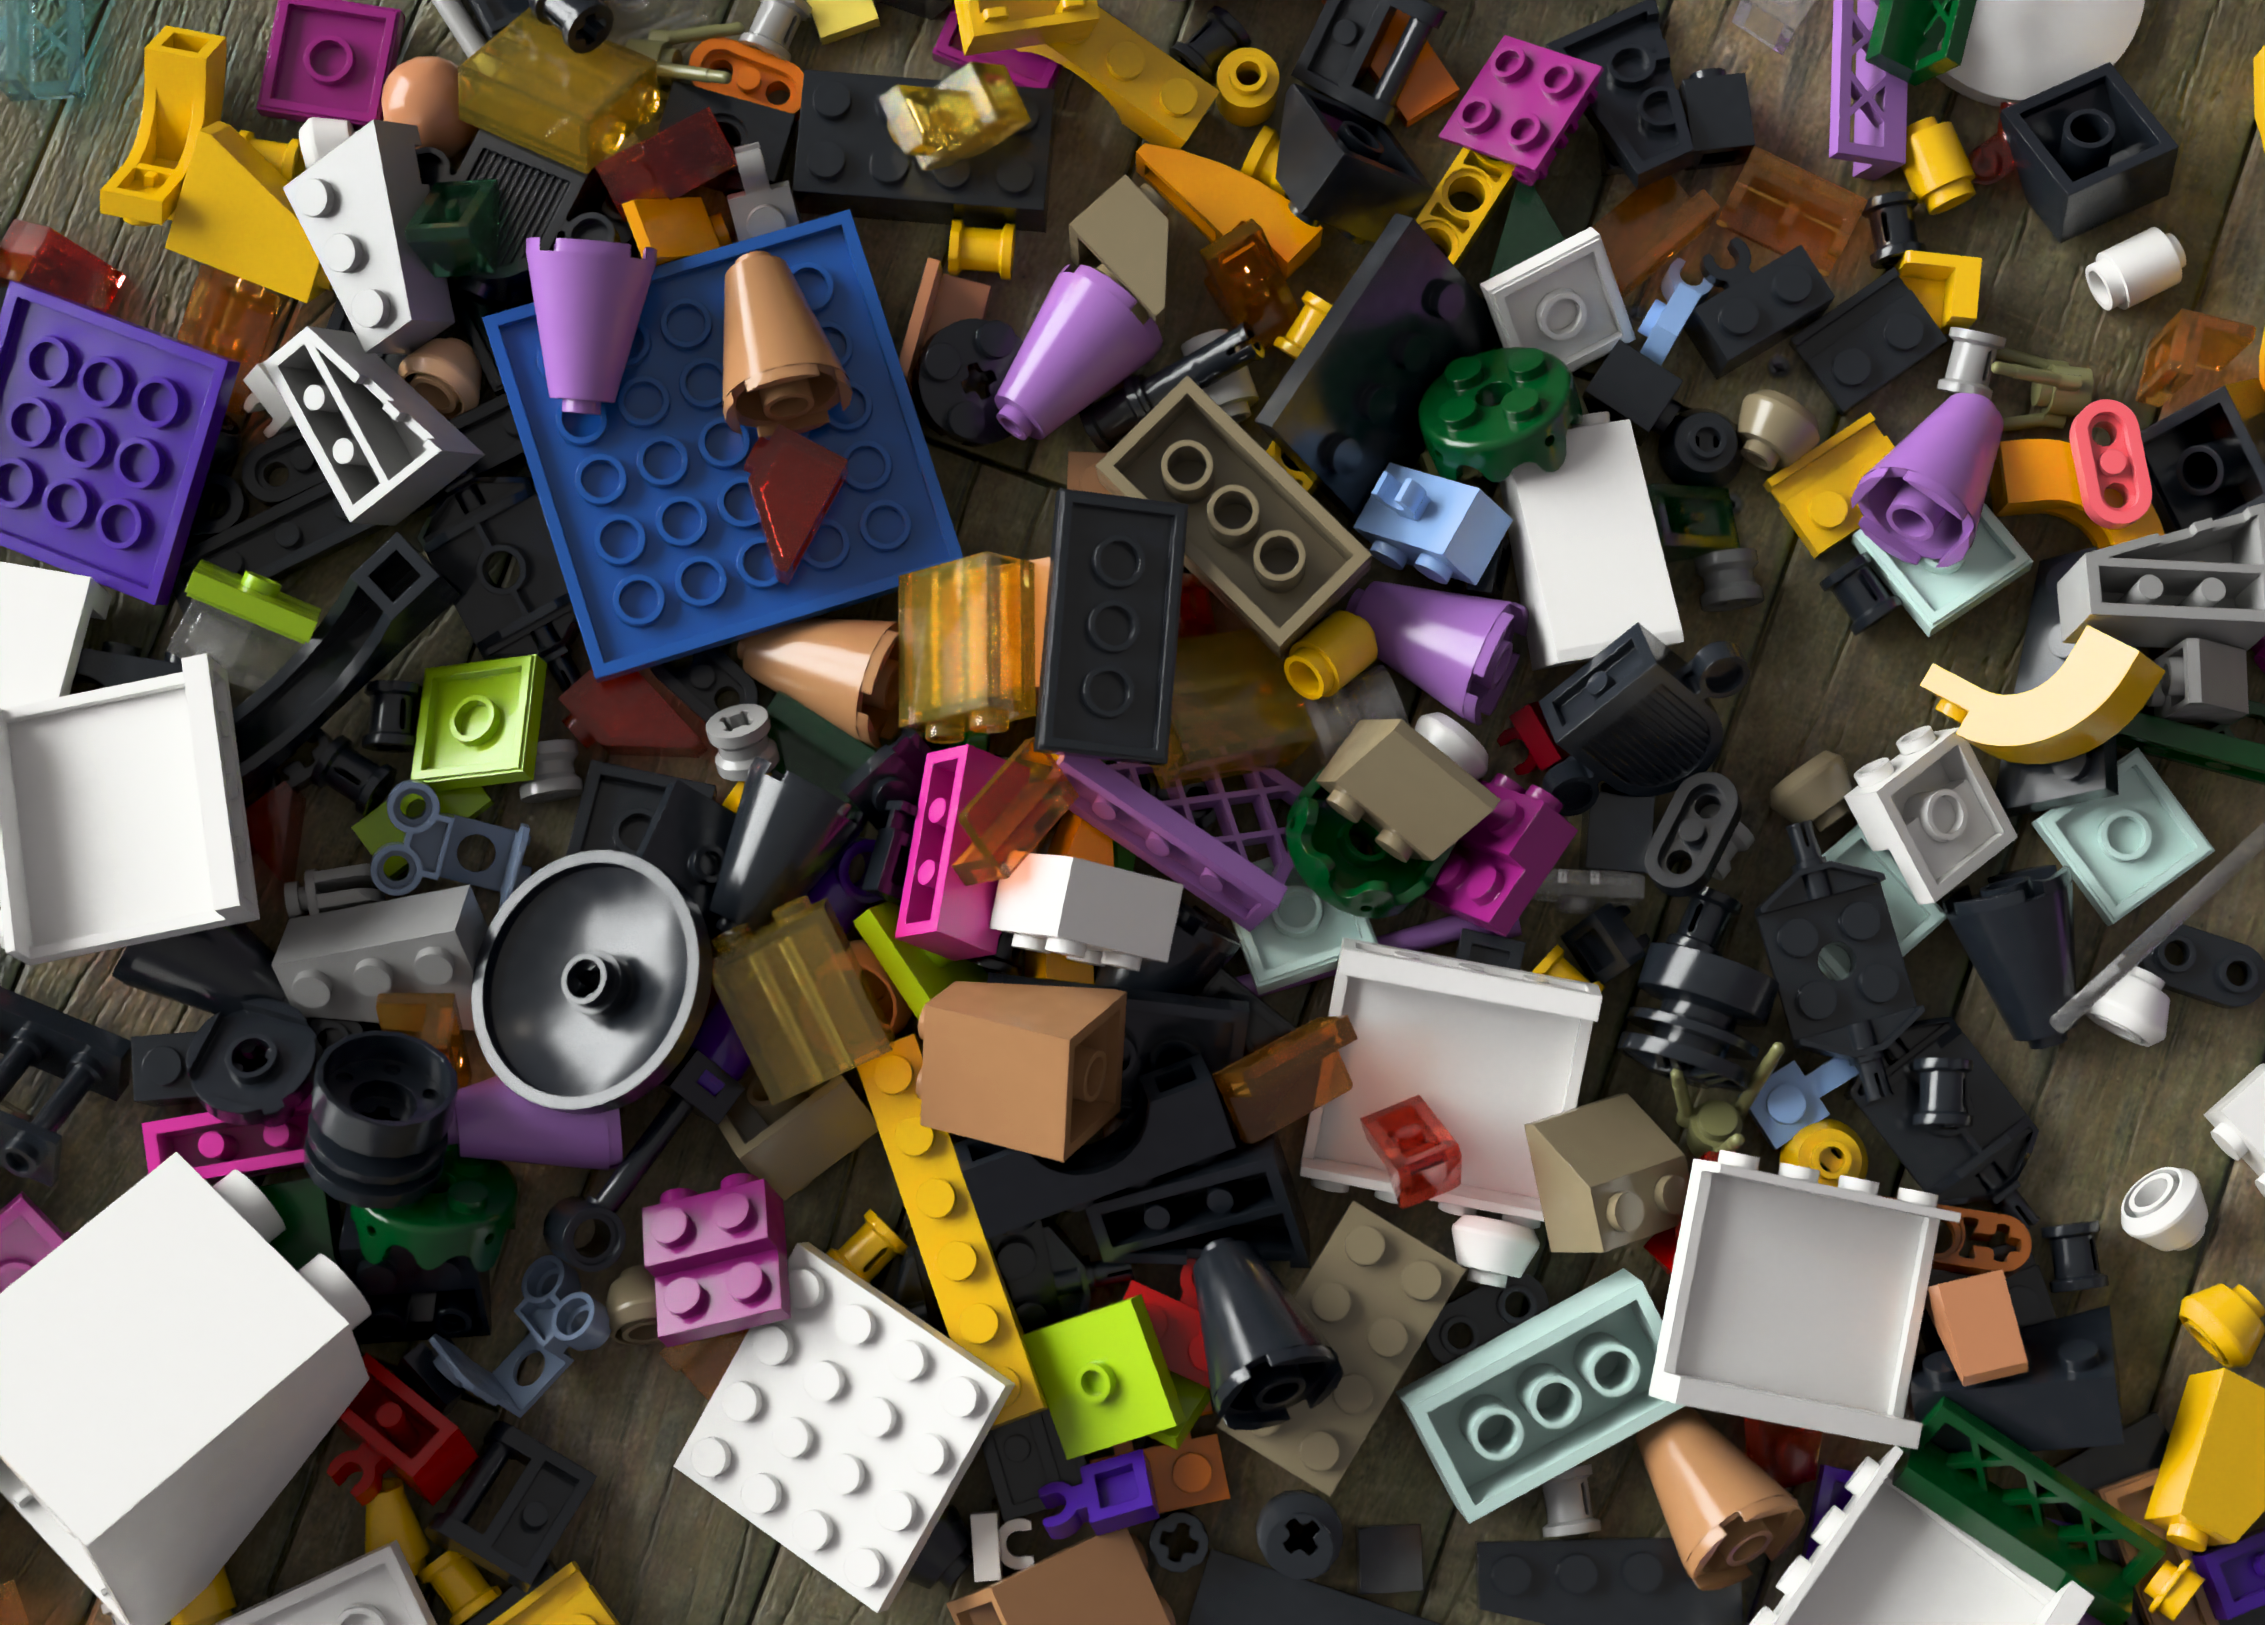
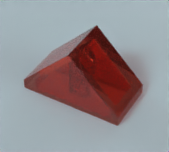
[0,219,126,313]

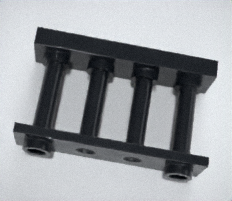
[0,986,132,1187]

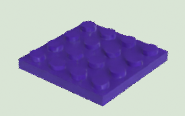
[0,281,241,605]

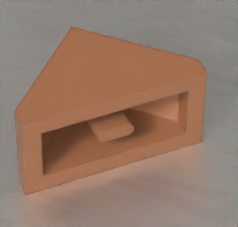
[1925,1269,2028,1387]

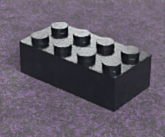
[792,69,1056,233]

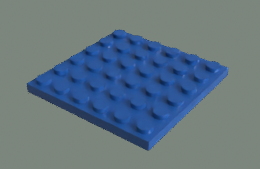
[482,209,966,684]

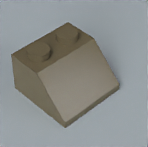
[1069,174,1169,342]
[1315,719,1501,863]
[717,1015,879,1202]
[1524,1093,1690,1253]

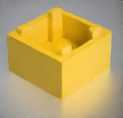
[954,0,1100,56]

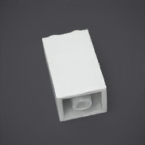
[1500,412,1684,671]

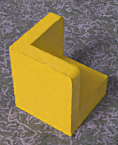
[1895,250,1982,334]

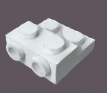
[1844,726,2018,905]

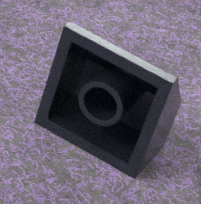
[2000,62,2179,243]
[1275,83,1435,245]
[2140,377,2265,534]

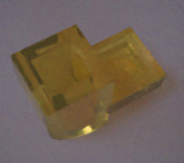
[879,61,1031,170]

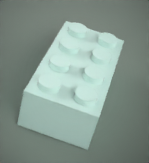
[1396,1268,1684,1524]

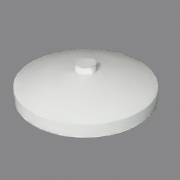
[1936,0,2145,108]

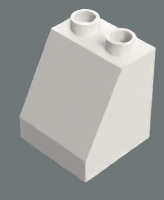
[0,1152,371,1625]

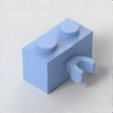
[1353,463,1513,585]

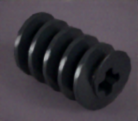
[1256,1489,1343,1580]

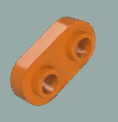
[688,37,804,122]

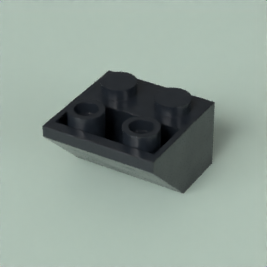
[339,1192,492,1344]

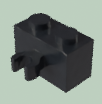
[1683,237,1835,380]

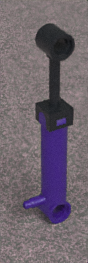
[543,836,882,1272]

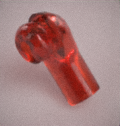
[1968,102,2016,185]

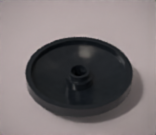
[471,850,713,1115]

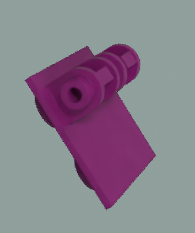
[1439,35,1604,186]

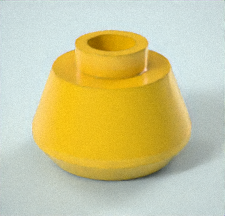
[1779,1118,1868,1187]
[2179,1283,2265,1368]

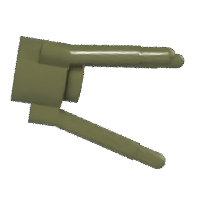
[621,22,745,100]
[1991,347,2094,432]
[1670,1042,1785,1162]

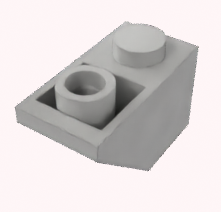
[2146,638,2249,724]

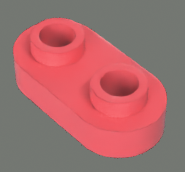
[2069,399,2152,529]

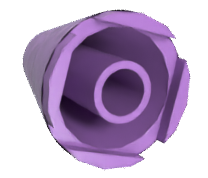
[526,237,657,415]
[994,264,1163,440]
[1851,393,2004,567]
[1346,581,1529,726]
[448,1076,623,1171]

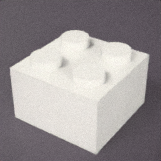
[989,851,1183,971]

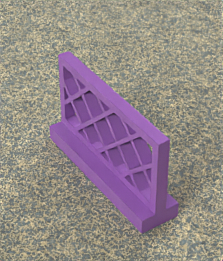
[1037,699,1304,932]

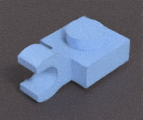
[1637,258,1713,366]
[1738,1057,1859,1150]

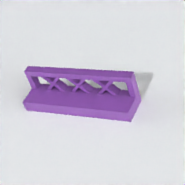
[1829,0,1908,181]

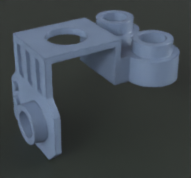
[370,780,532,910]
[428,1255,611,1418]

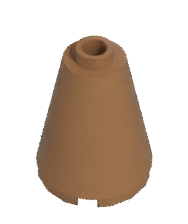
[722,251,852,439]
[737,617,922,748]
[1635,1406,1805,1591]

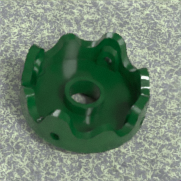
[1418,347,1583,482]
[1285,766,1454,919]
[350,1144,519,1272]

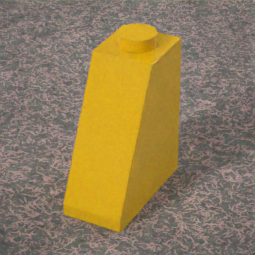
[165,121,333,303]
[2144,1368,2265,1552]

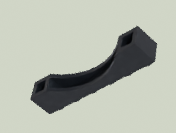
[232,532,461,799]

